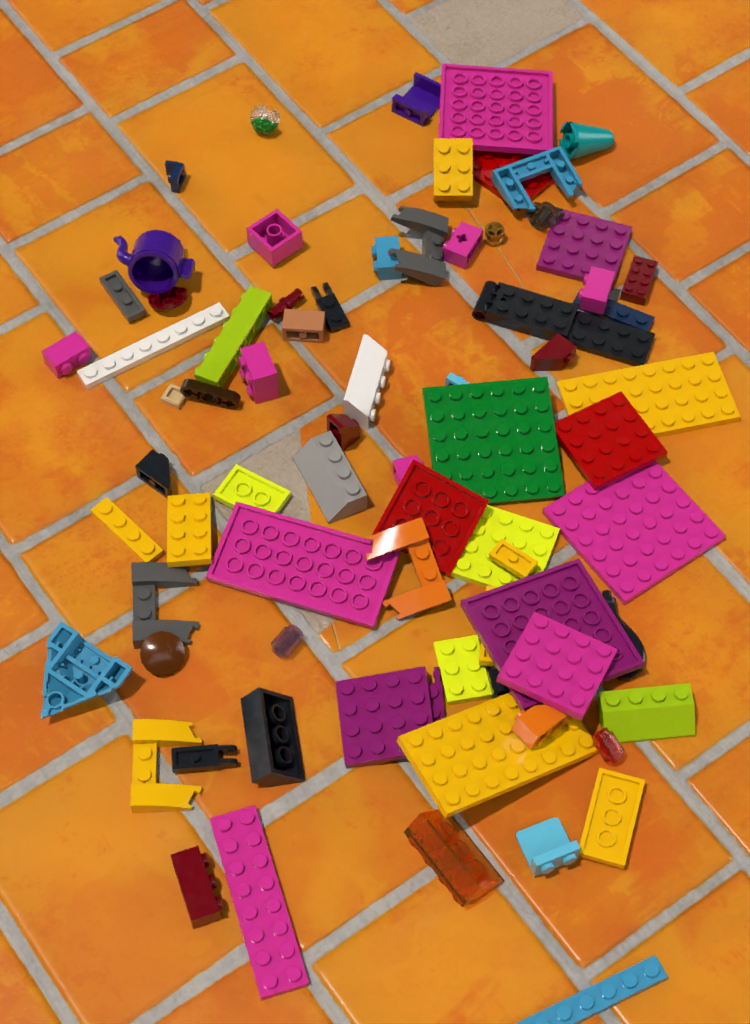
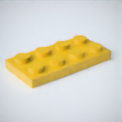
[167,492,212,568]
[578,767,645,869]

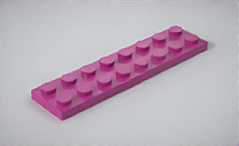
[209,805,309,1001]

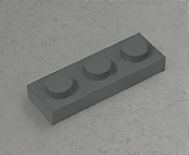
[99,270,146,323]

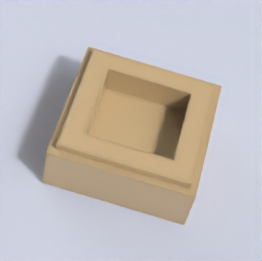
[160,383,187,410]

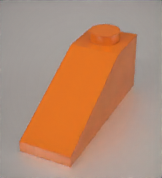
[512,704,574,749]

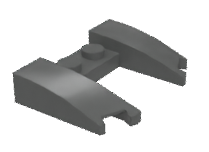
[388,206,449,287]
[131,562,200,649]

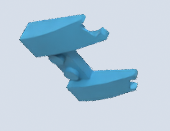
[491,146,583,212]

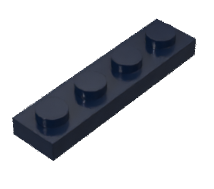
[573,291,655,332]

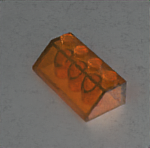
[404,809,505,907]

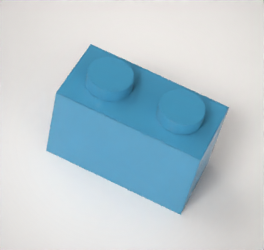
[371,236,402,281]

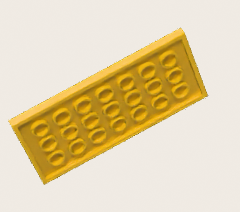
[556,352,740,437]
[397,692,600,818]

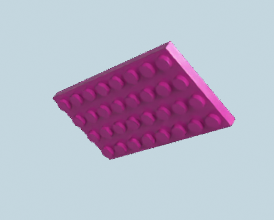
[206,502,401,629]

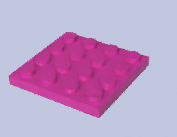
[496,611,618,721]

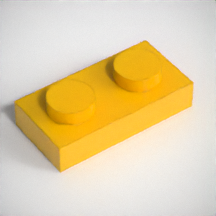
[489,539,538,579]

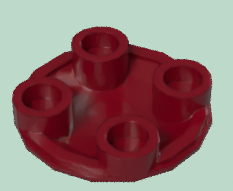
[147,286,188,310]

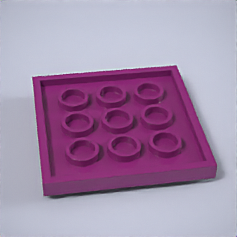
[536,208,632,289]
[335,666,434,769]

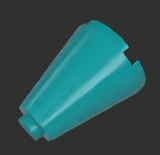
[559,121,614,160]

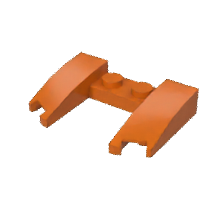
[366,517,452,620]

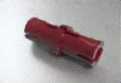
[267,288,305,322]

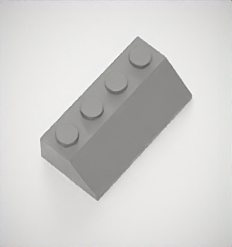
[293,430,367,524]

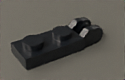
[311,282,350,333]
[171,744,238,773]

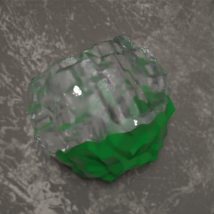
[250,105,280,135]

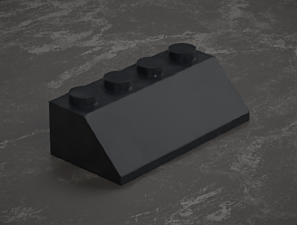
[240,687,305,787]

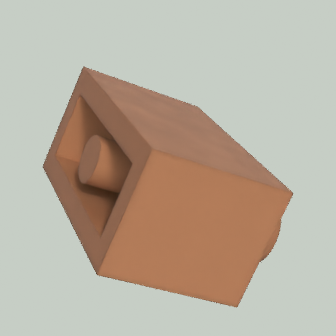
[282,309,325,343]

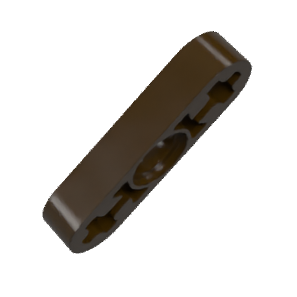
[180,379,241,410]

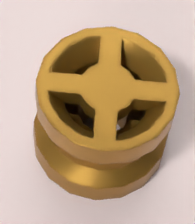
[484,222,504,247]

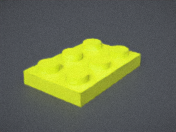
[213,464,291,513]
[433,635,492,706]

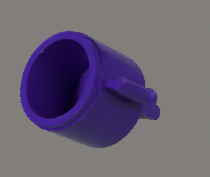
[113,230,195,294]

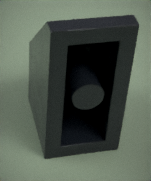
[135,449,172,498]

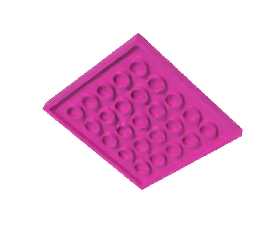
[438,63,553,155]
[542,462,726,605]

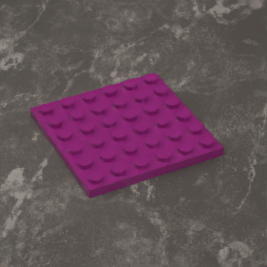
[460,558,645,711]

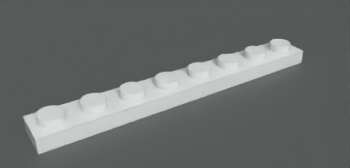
[77,302,230,390]

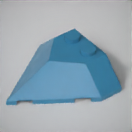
[41,621,133,719]

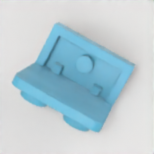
[516,817,581,877]

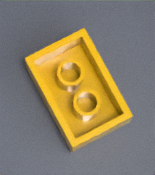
[433,138,473,201]

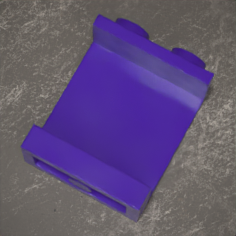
[392,72,441,126]

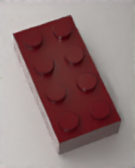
[620,255,658,306]

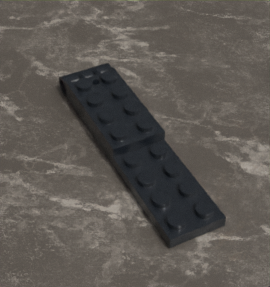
[472,281,655,366]

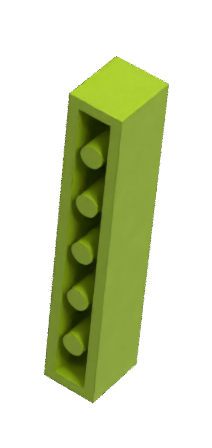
[194,286,273,388]

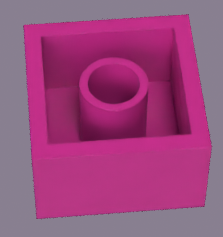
[246,209,303,267]
[238,341,279,404]

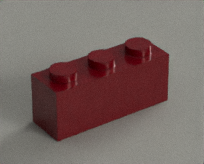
[171,846,224,929]

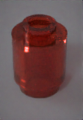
[591,727,625,764]

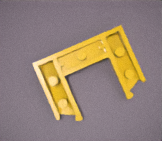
[130,719,202,813]

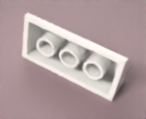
[343,334,391,429]

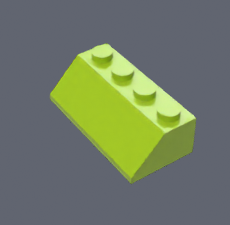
[596,683,696,745]

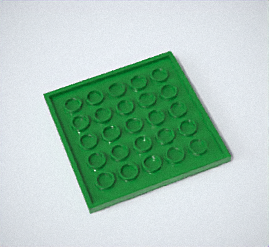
[422,377,565,505]

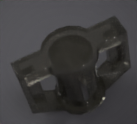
[525,201,565,231]

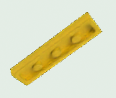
[90,497,164,562]

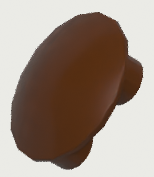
[140,631,185,676]

